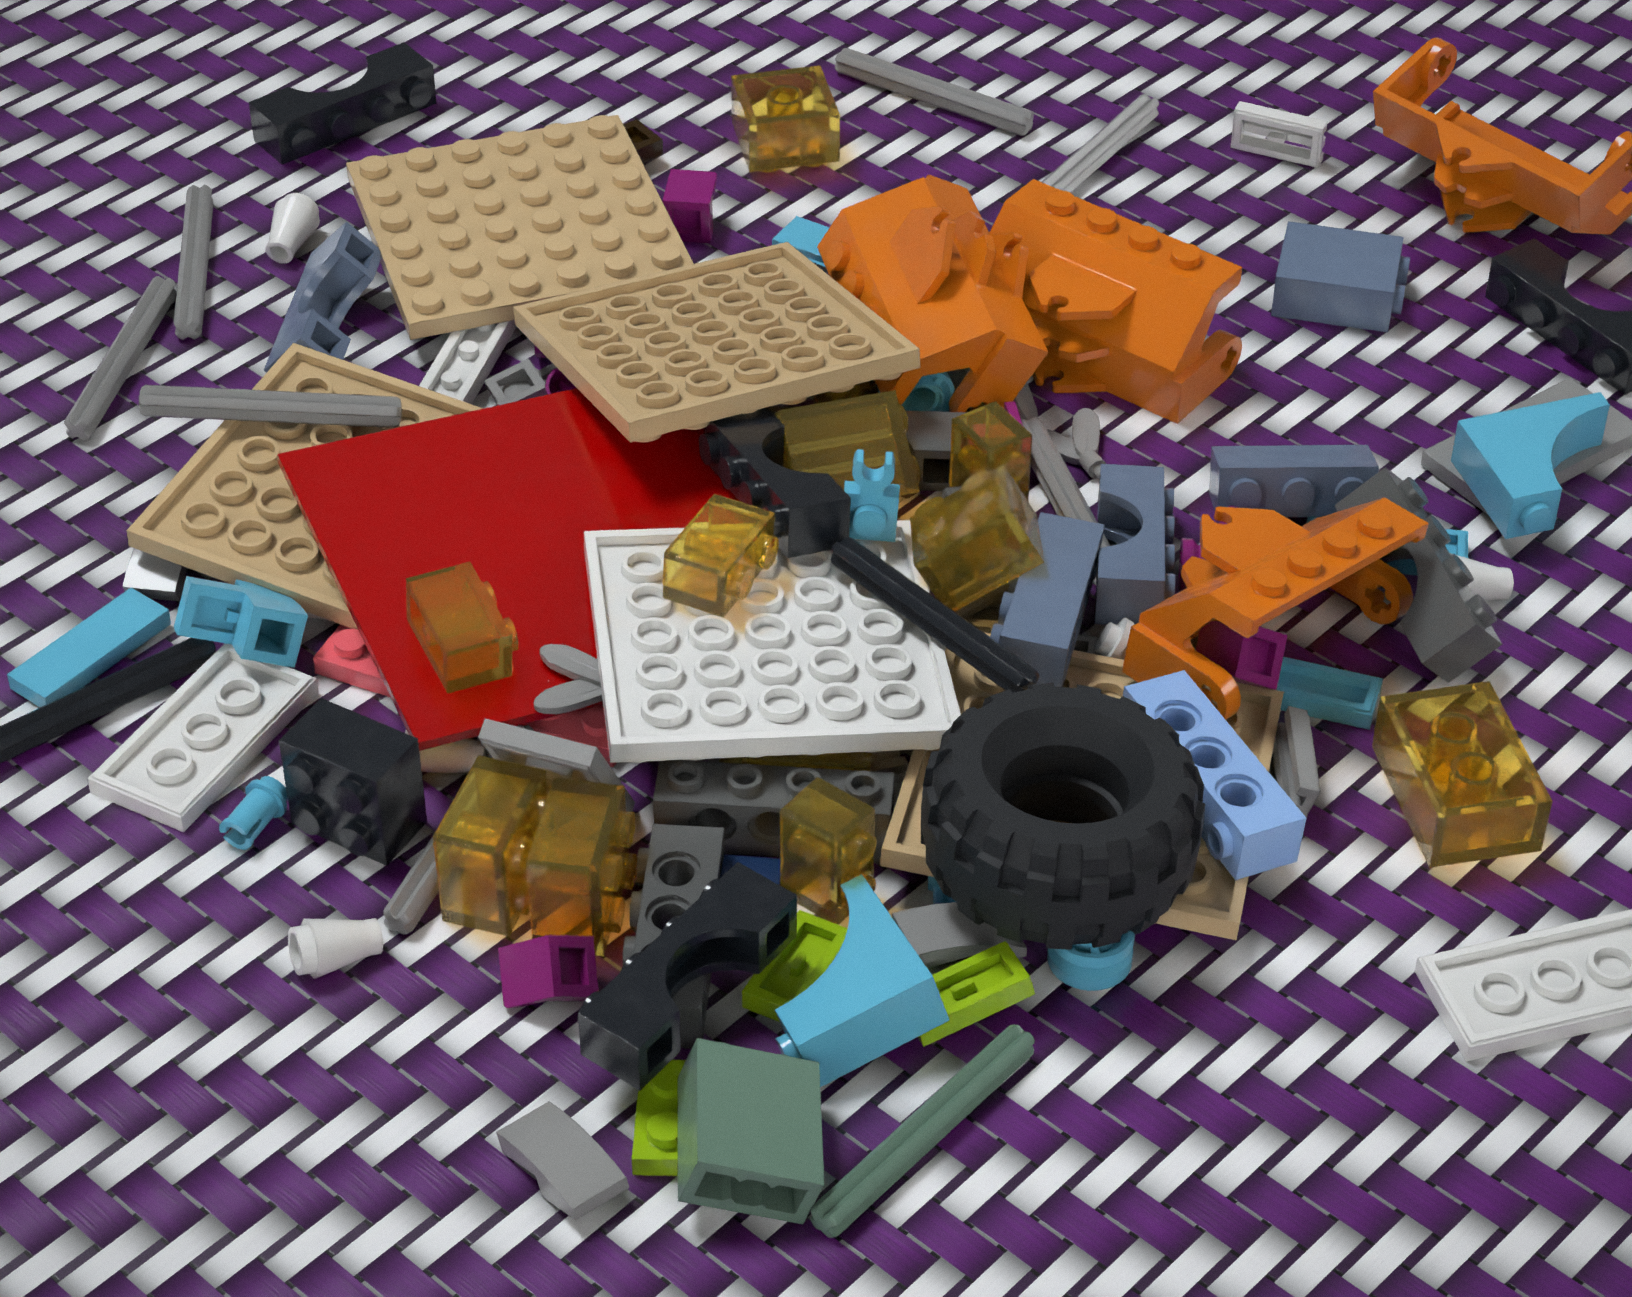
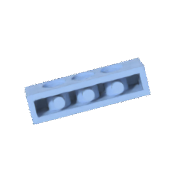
[1123,670,1307,880]

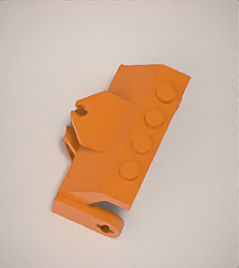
[1373,37,1632,235]
[817,174,1048,433]
[989,179,1242,424]
[1122,497,1429,720]

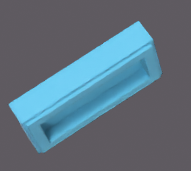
[1277,657,1383,730]

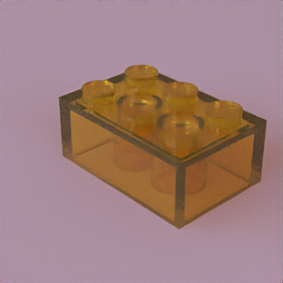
[1372,681,1552,868]

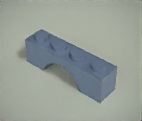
[264,222,382,373]
[1095,464,1175,625]

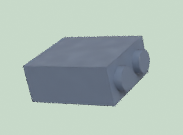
[1271,221,1410,332]

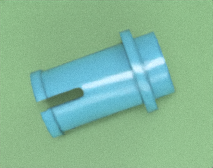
[219,776,288,850]

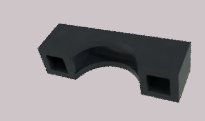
[249,42,437,165]
[1485,238,1632,395]
[699,407,851,558]
[578,862,797,1091]

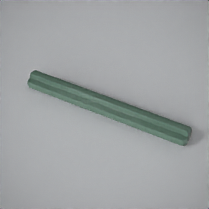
[811,1024,1035,1238]

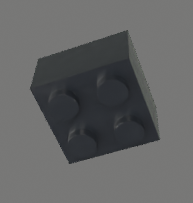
[279,698,427,866]

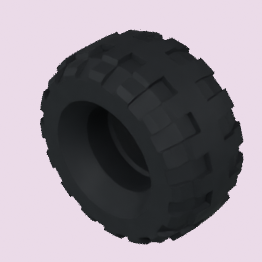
[921,683,1205,950]

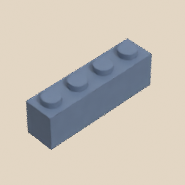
[990,512,1105,687]

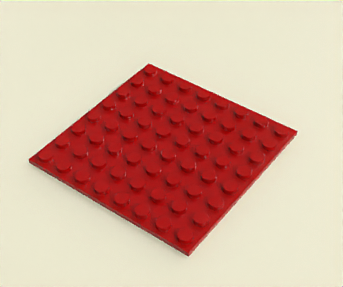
[277,388,759,751]

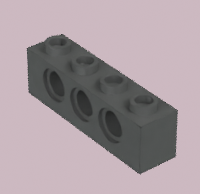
[653,760,894,864]
[623,824,725,1049]

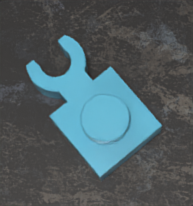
[844,449,900,542]

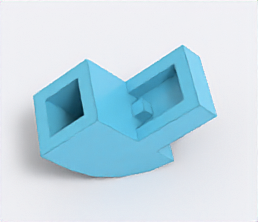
[174,576,308,668]

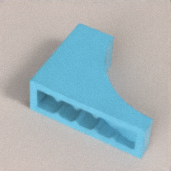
[1451,392,1610,539]
[775,874,949,1087]

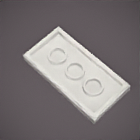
[87,643,319,833]
[1415,909,1632,1062]

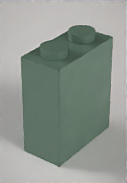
[678,1038,824,1224]

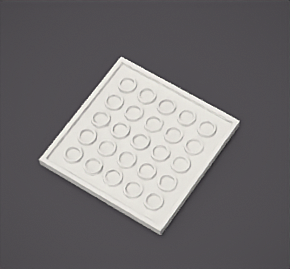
[584,520,961,763]

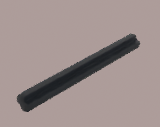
[830,537,1040,693]
[0,637,216,764]

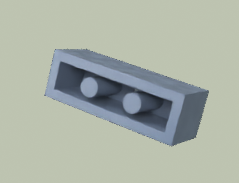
[1209,445,1379,517]

